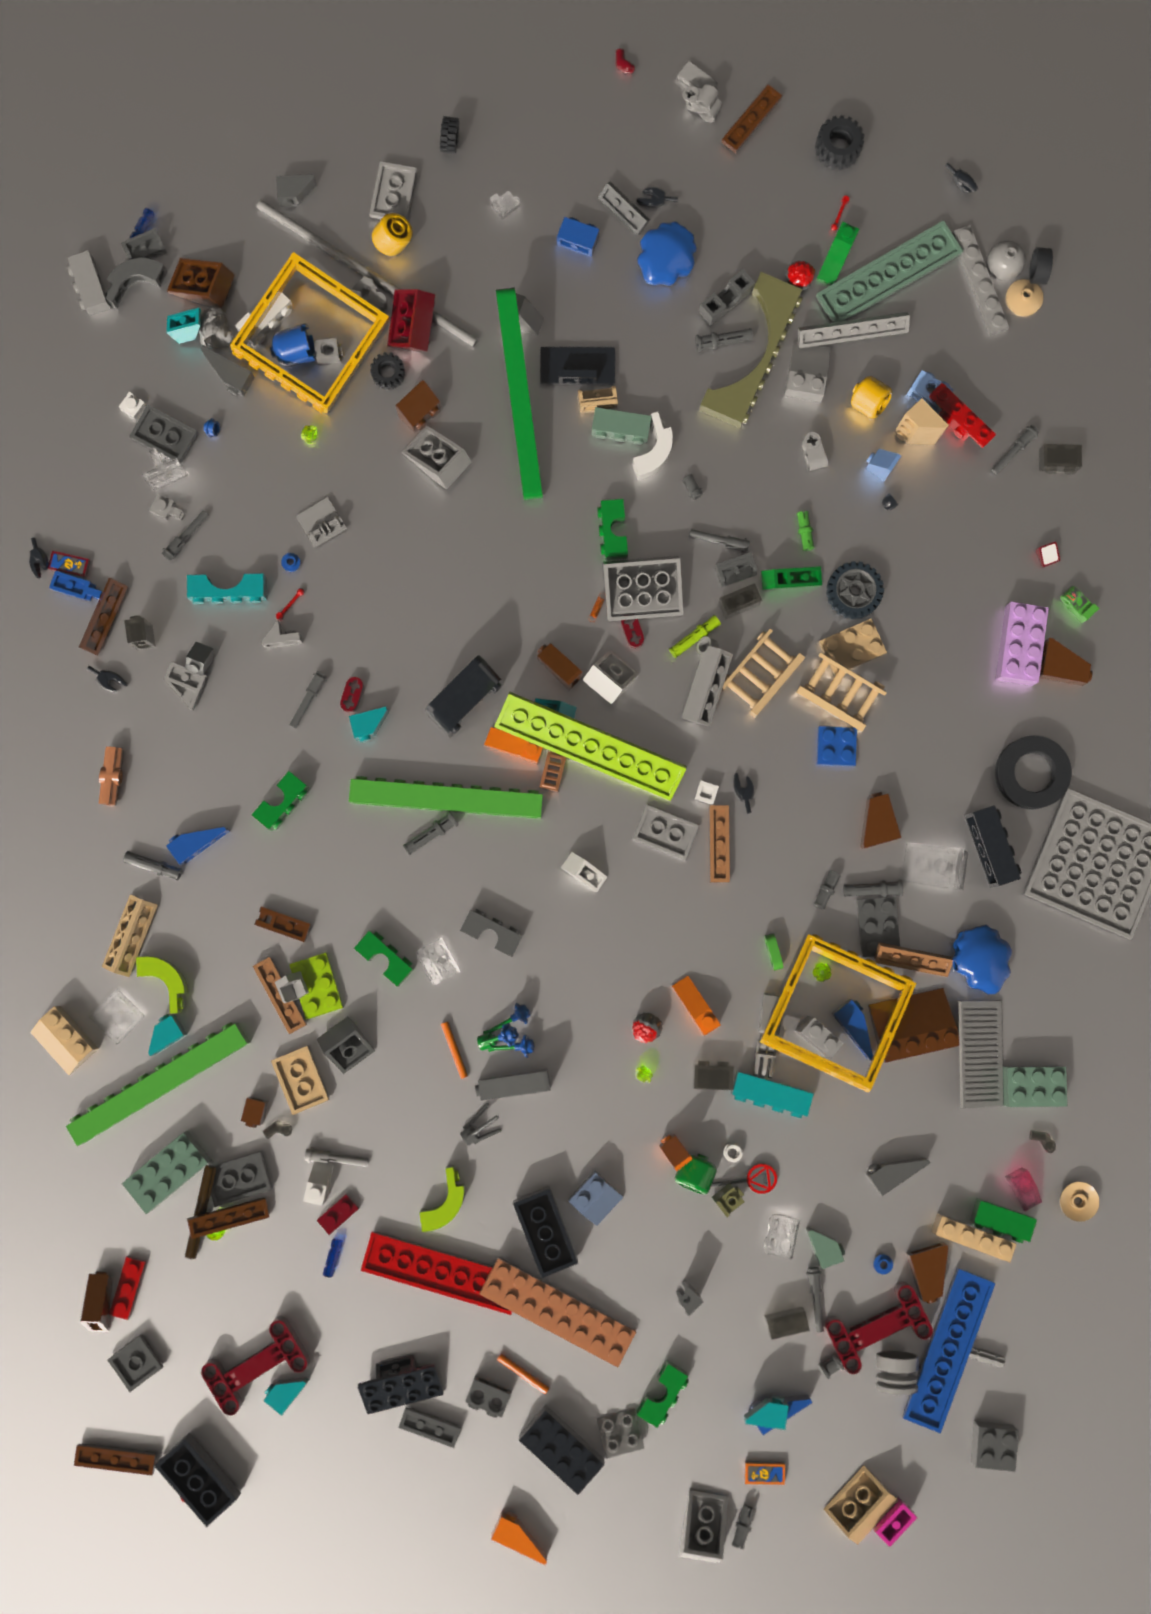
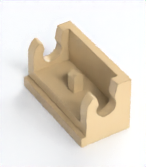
[578,386,618,412]

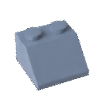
[569,1170,623,1226]

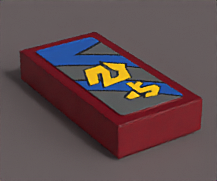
[48,551,91,578]

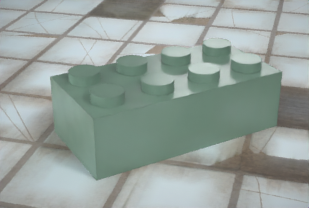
[122,1131,212,1214]

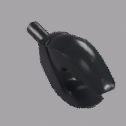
[945,163,978,193]
[636,187,678,207]
[29,538,49,579]
[87,665,128,692]
[733,773,754,814]

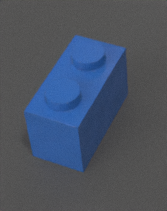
[557,217,600,257]

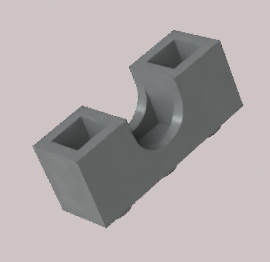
[699,269,755,326]
[460,909,523,957]

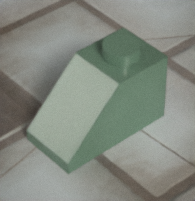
[806,1227,845,1269]

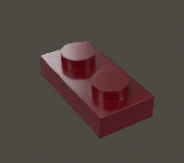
[316,1194,359,1235]

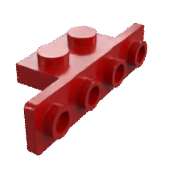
[929,383,996,448]

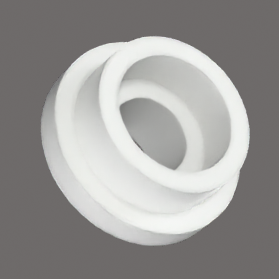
[723,1142,743,1162]

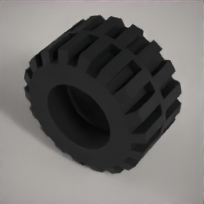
[815,115,865,170]

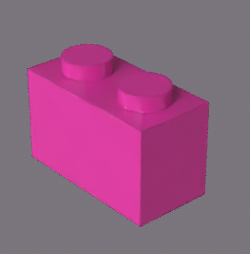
[873,1496,917,1547]

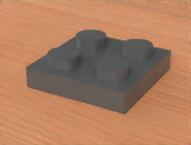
[107,1335,164,1392]

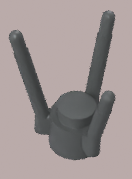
[460,1103,501,1146]

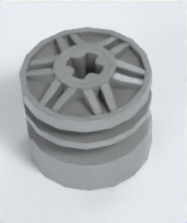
[876,1351,919,1395]

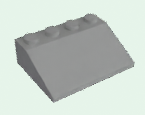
[603,556,684,621]

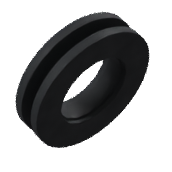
[995,735,1072,809]

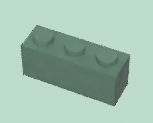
[592,407,651,445]

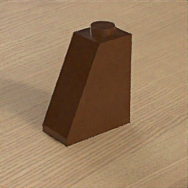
[1039,638,1093,686]
[537,643,583,691]
[860,792,901,849]
[906,1242,948,1303]
[80,1271,112,1332]

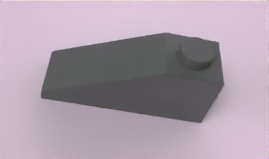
[200,346,255,397]
[866,1158,931,1196]

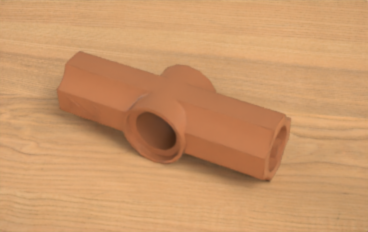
[99,746,123,806]

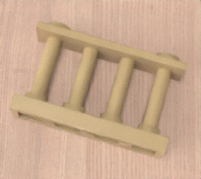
[722,629,805,718]
[796,651,887,732]

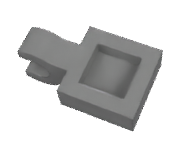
[149,494,185,520]

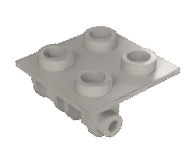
[295,497,347,548]
[597,1409,645,1459]

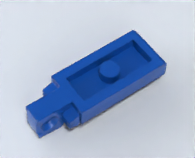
[49,571,102,601]

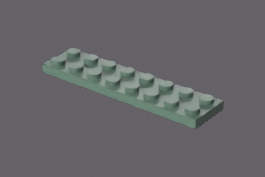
[816,220,963,323]

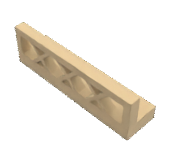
[102,895,158,977]

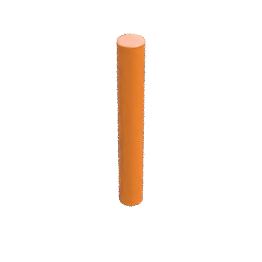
[441,1022,468,1079]
[497,1353,549,1394]

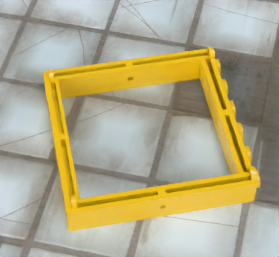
[230,252,389,414]
[760,934,916,1092]

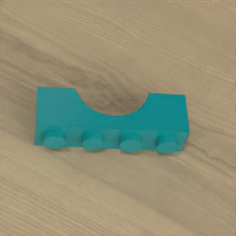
[187,573,267,604]

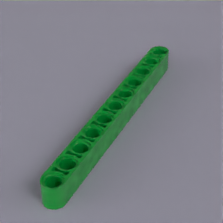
[496,287,543,501]

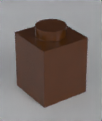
[241,1097,269,1128]

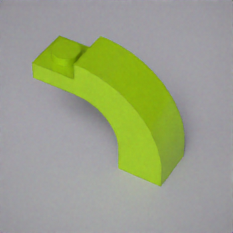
[136,957,189,1014]
[419,1165,465,1232]

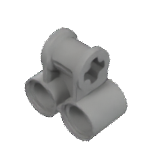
[683,85,722,122]

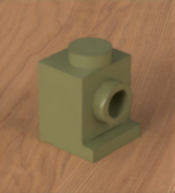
[712,1183,744,1218]

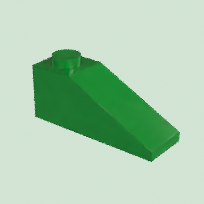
[817,221,859,286]
[761,566,822,590]

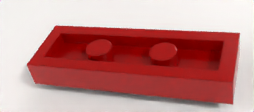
[109,1256,147,1320]

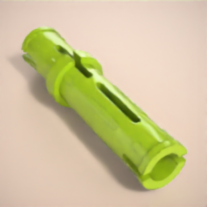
[669,615,721,659]

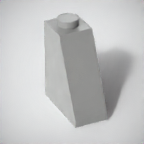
[516,293,544,336]

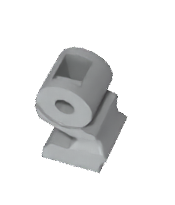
[352,276,387,312]

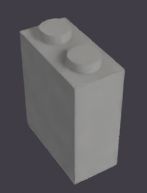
[795,1016,844,1058]

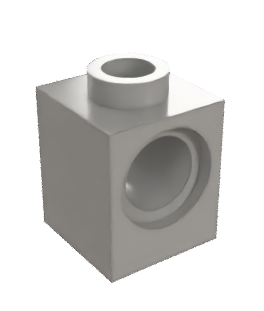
[314,338,343,365]

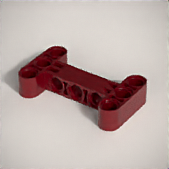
[824,1282,933,1374]
[201,1317,310,1416]

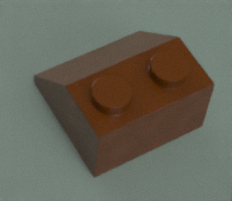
[395,380,441,433]

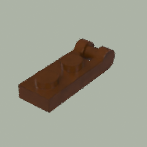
[254,907,312,942]

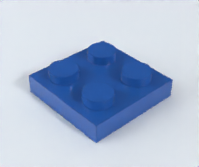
[817,726,857,767]

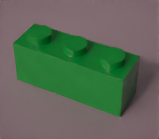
[969,1198,1037,1244]

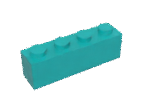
[730,1071,814,1119]

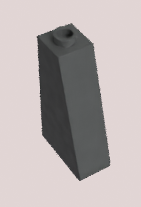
[475,1069,551,1101]

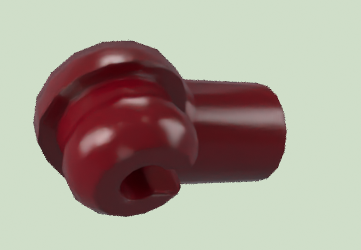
[616,49,635,74]

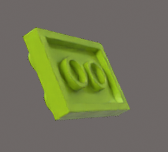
[289,953,344,1020]

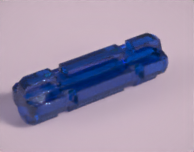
[130,208,154,239]
[322,1238,343,1278]

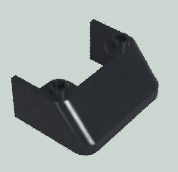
[425,655,503,738]

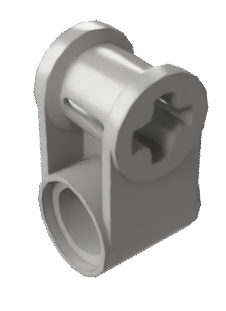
[802,432,828,471]

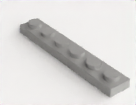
[952,225,1009,336]
[798,312,910,348]

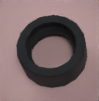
[1029,247,1053,285]

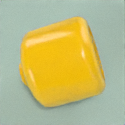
[372,213,413,256]
[851,376,892,419]

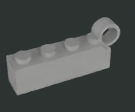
[681,636,733,727]

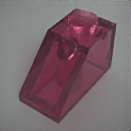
[1005,1167,1042,1211]

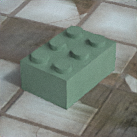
[1003,1066,1068,1107]

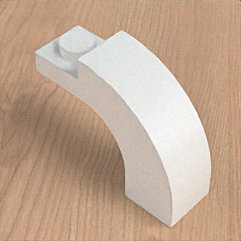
[633,412,673,481]

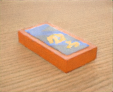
[745,1462,785,1485]

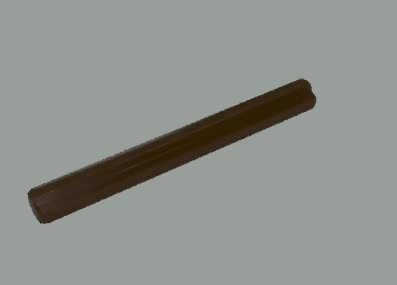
[185,1165,216,1260]

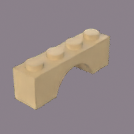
[931,1213,1016,1262]

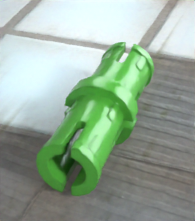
[796,511,815,551]

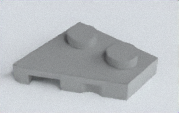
[164,662,207,710]

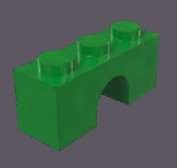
[597,499,628,561]
[252,771,309,831]
[354,931,414,987]
[636,1360,689,1428]

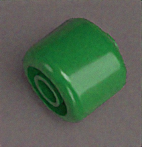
[675,1153,717,1195]

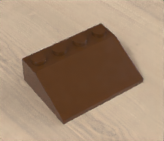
[868,988,959,1063]

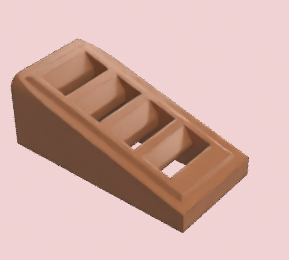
[539,751,566,793]

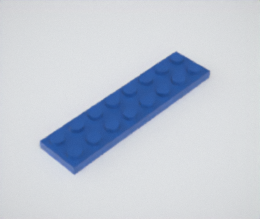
[902,1268,996,1434]

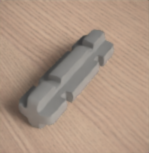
[969,1347,1005,1368]

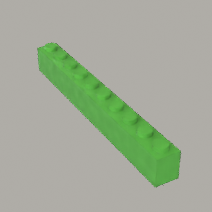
[349,776,543,819]
[66,1022,250,1146]

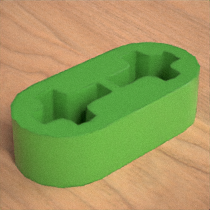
[764,933,784,971]

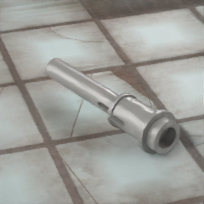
[305,1147,368,1167]

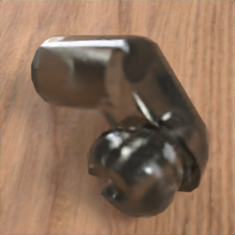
[263,1121,292,1139]
[1029,1130,1056,1153]

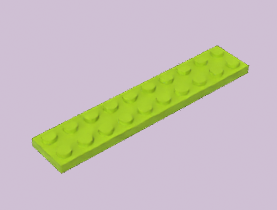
[494,691,687,801]

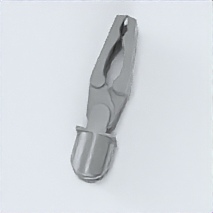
[753,994,781,1078]

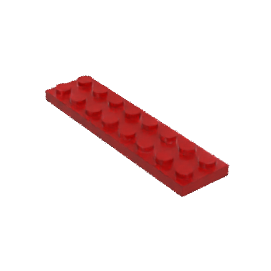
[360,1231,512,1315]

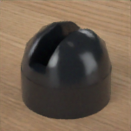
[882,493,899,510]

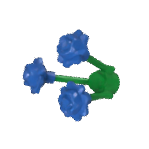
[477,1003,535,1058]

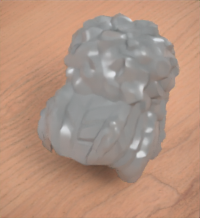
[199,307,233,348]

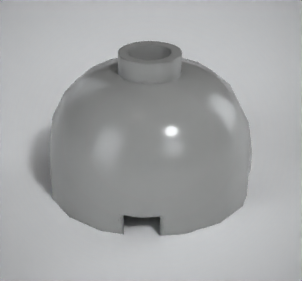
[987,240,1026,281]

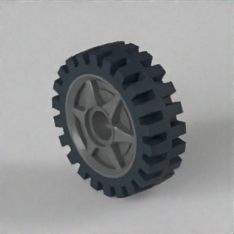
[826,561,884,619]

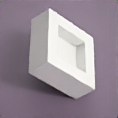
[118,392,146,419]
[695,781,719,805]

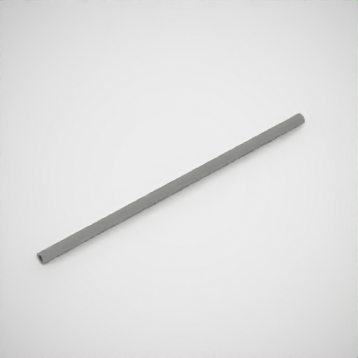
[257,200,478,347]

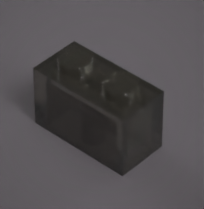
[1039,444,1082,475]
[718,583,762,620]
[124,615,156,650]
[693,1061,734,1090]
[764,1307,810,1340]

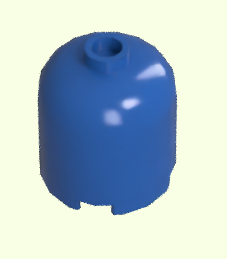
[270,323,316,367]

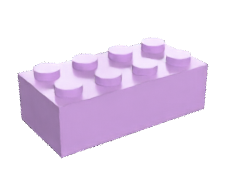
[995,602,1049,686]

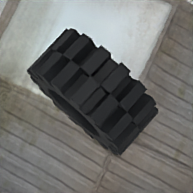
[440,116,459,153]
[370,352,405,390]

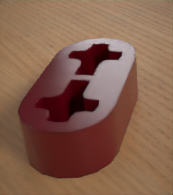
[621,614,644,649]
[340,677,364,713]

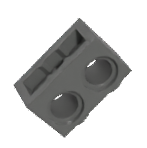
[465,1375,512,1418]

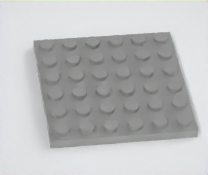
[1023,788,1151,940]

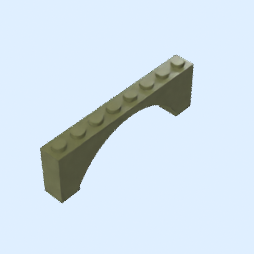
[699,272,803,428]

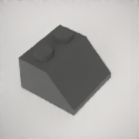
[317,1016,375,1074]

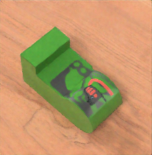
[1060,586,1100,623]

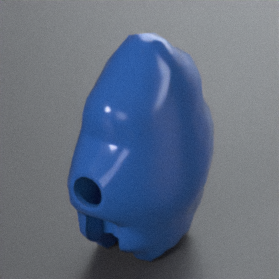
[637,221,697,286]
[952,924,1012,994]

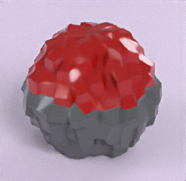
[785,261,816,290]
[632,1012,663,1044]

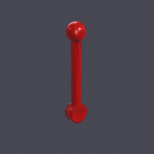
[831,196,850,231]
[276,588,305,620]

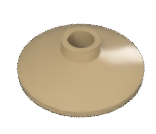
[1006,279,1043,316]
[1060,1182,1099,1222]

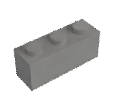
[67,250,111,316]

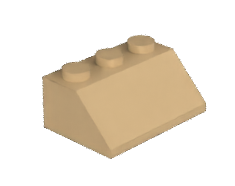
[895,398,949,445]
[31,1006,99,1075]
[824,1465,898,1545]

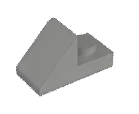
[261,620,303,648]

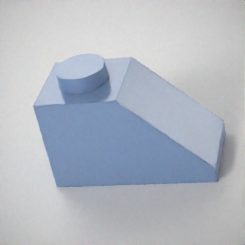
[866,449,901,481]

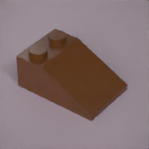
[167,258,235,308]

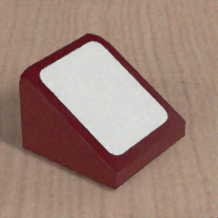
[1035,541,1060,568]

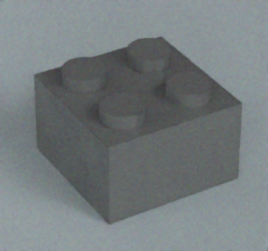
[971,1421,1019,1472]

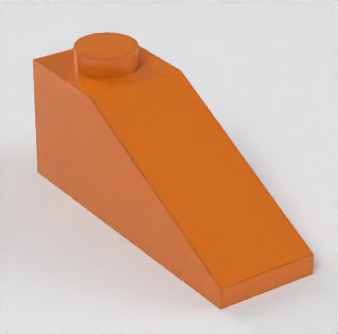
[484,727,544,765]
[672,976,721,1036]
[659,1134,692,1171]
[491,1511,547,1565]

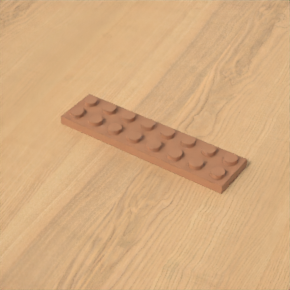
[479,1258,636,1367]

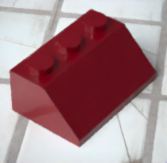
[387,289,436,352]

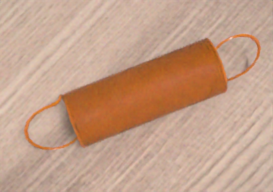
[589,593,606,622]

